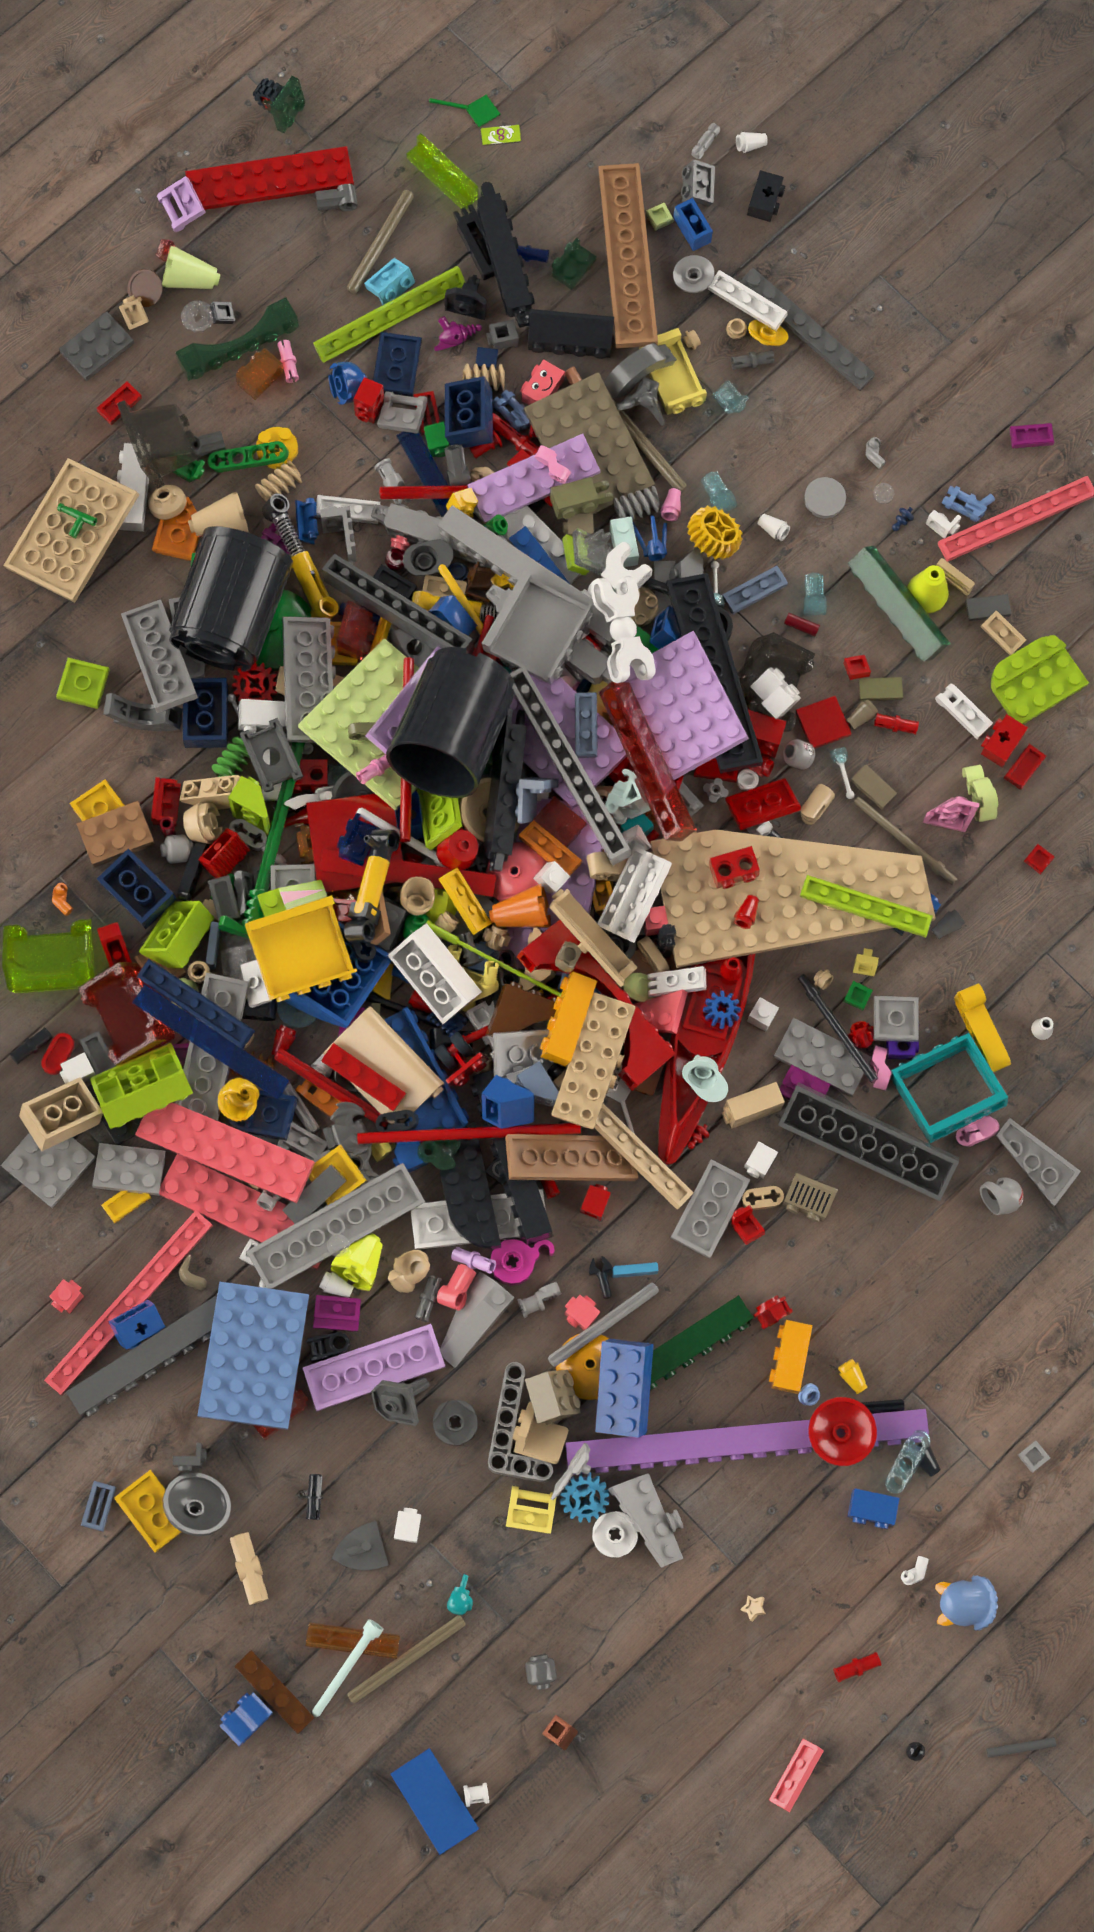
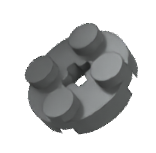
[433,1400,478,1446]

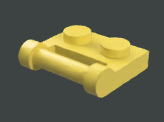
[506,1486,557,1534]

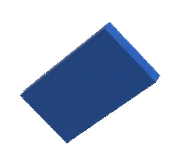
[391,1748,479,1855]

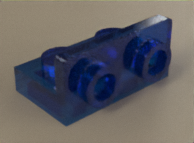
[337,812,380,866]

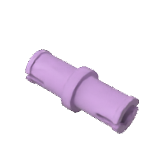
[451,1247,496,1274]

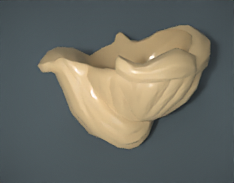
[388,1250,430,1293]

